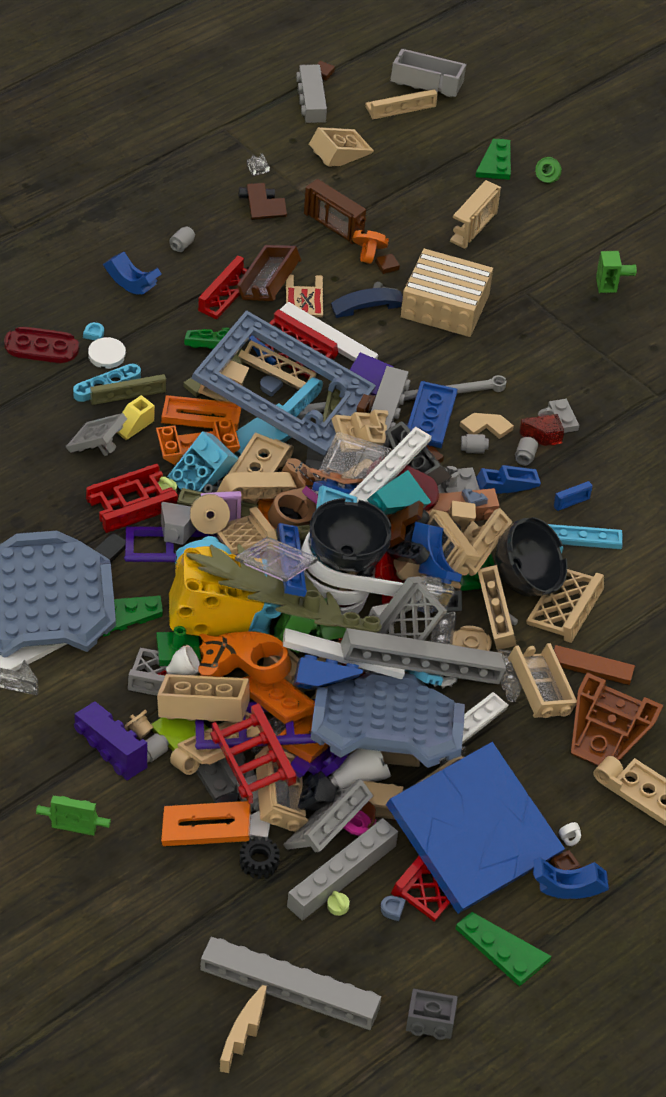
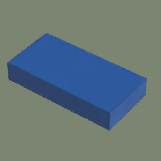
[554,481,593,511]

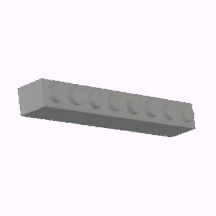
[340,628,506,684]
[201,937,381,1030]

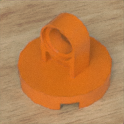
[352,230,389,264]

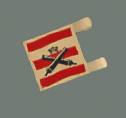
[286,275,323,317]

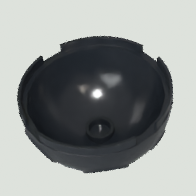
[310,498,391,573]
[495,517,567,597]

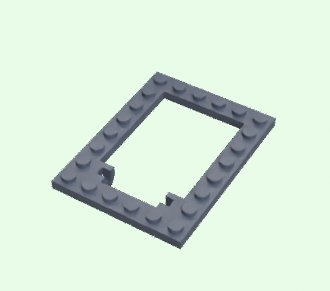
[191,310,376,456]

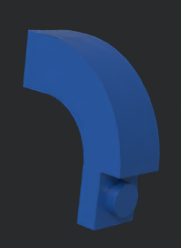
[103,251,161,295]
[533,857,609,899]

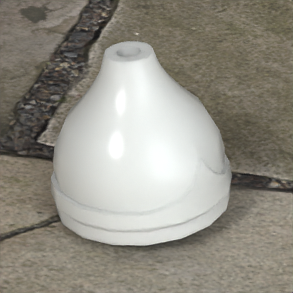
[166,645,200,676]

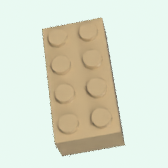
[157,674,250,723]

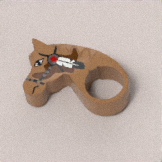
[268,458,327,529]

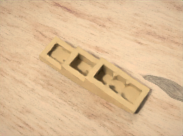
[220,985,267,1073]

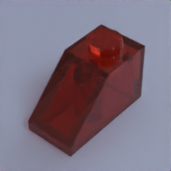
[519,414,564,446]

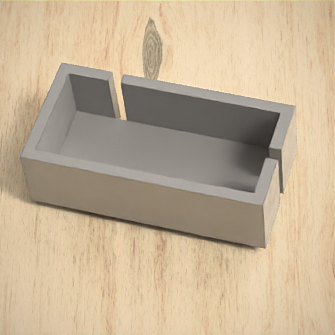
[390,49,466,97]

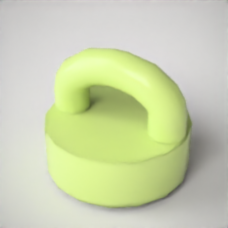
[158,477,177,492]
[327,891,350,916]

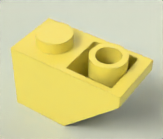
[117,395,155,440]

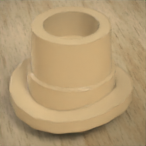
[124,710,154,740]

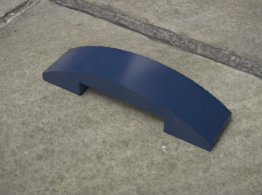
[331,288,403,318]

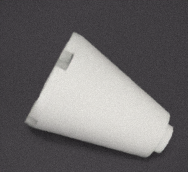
[329,748,391,789]

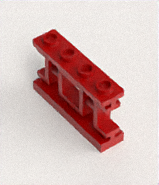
[86,464,178,533]

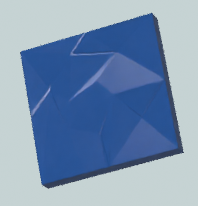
[386,742,565,914]

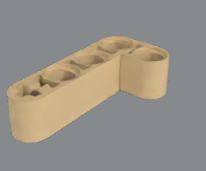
[217,472,297,501]

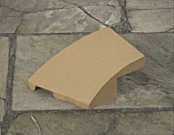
[331,409,388,452]

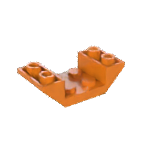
[156,418,240,466]

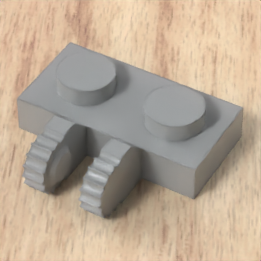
[538,398,579,434]

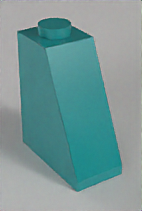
[367,470,431,515]

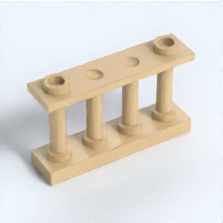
[446,508,512,587]

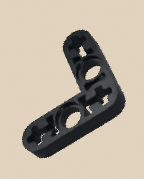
[387,509,430,565]

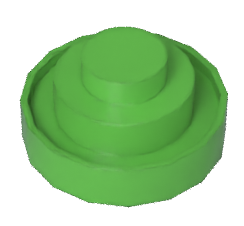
[535,157,562,183]

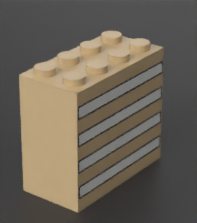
[401,249,493,337]

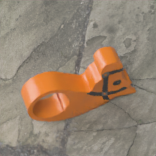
[198,631,292,684]

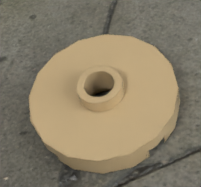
[190,494,230,534]

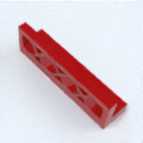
[198,256,248,319]

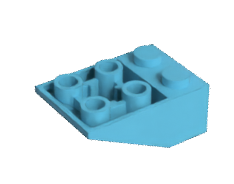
[167,431,239,493]

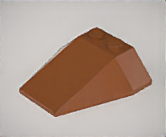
[571,673,663,766]

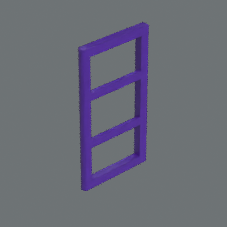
[124,527,261,562]
[195,699,316,750]

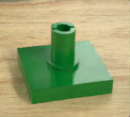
[156,626,201,666]

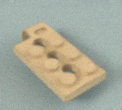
[593,756,666,826]

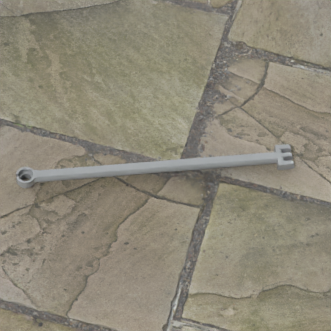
[297,375,506,420]

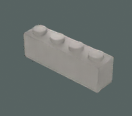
[296,65,327,123]

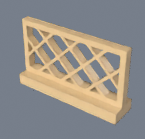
[215,506,279,555]
[527,569,604,643]

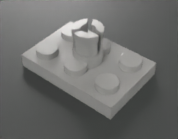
[66,413,127,456]
[438,466,480,493]

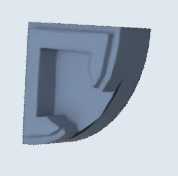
[462,489,488,507]

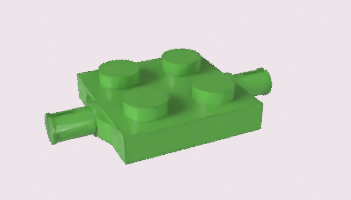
[36,795,111,836]

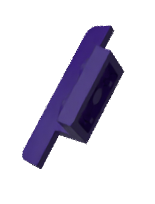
[290,747,351,778]

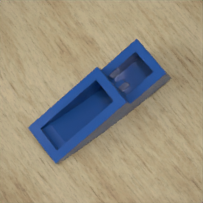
[476,465,541,494]

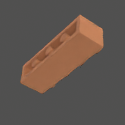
[429,488,500,521]

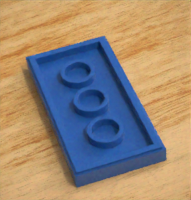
[408,381,458,448]

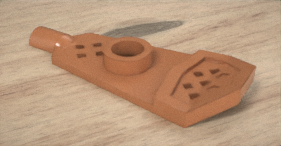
[309,468,363,485]

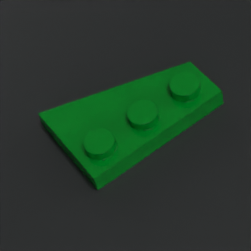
[475,139,511,180]
[184,328,230,349]

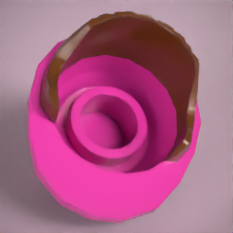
[343,801,376,836]

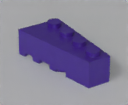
[74,701,148,780]

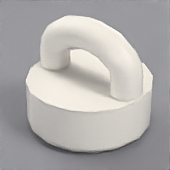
[558,822,581,846]

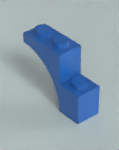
[411,522,462,584]

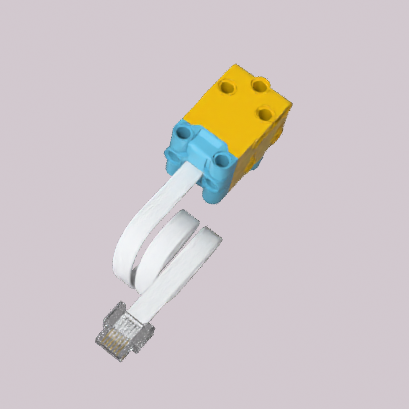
[169,532,455,637]

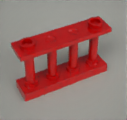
[210,703,296,804]

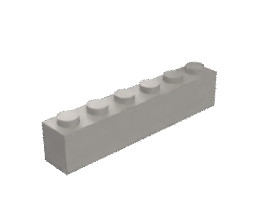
[355,366,411,464]
[287,818,398,921]

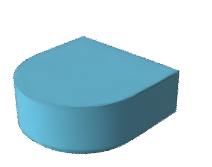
[83,322,104,340]

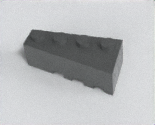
[386,421,452,485]

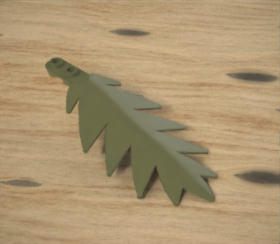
[187,544,382,633]

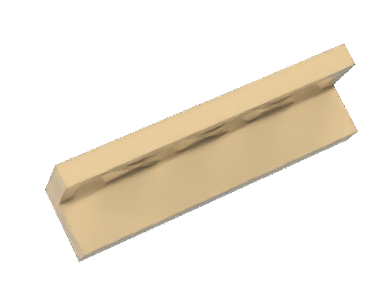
[365,89,437,119]
[238,340,317,390]

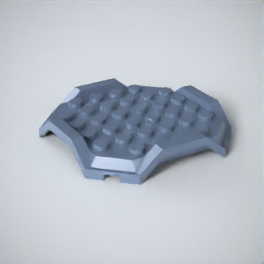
[0,531,116,657]
[310,671,465,768]

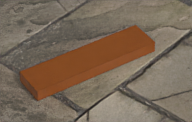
[554,645,635,685]

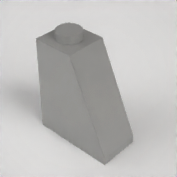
[161,502,197,545]

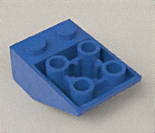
[293,655,363,690]

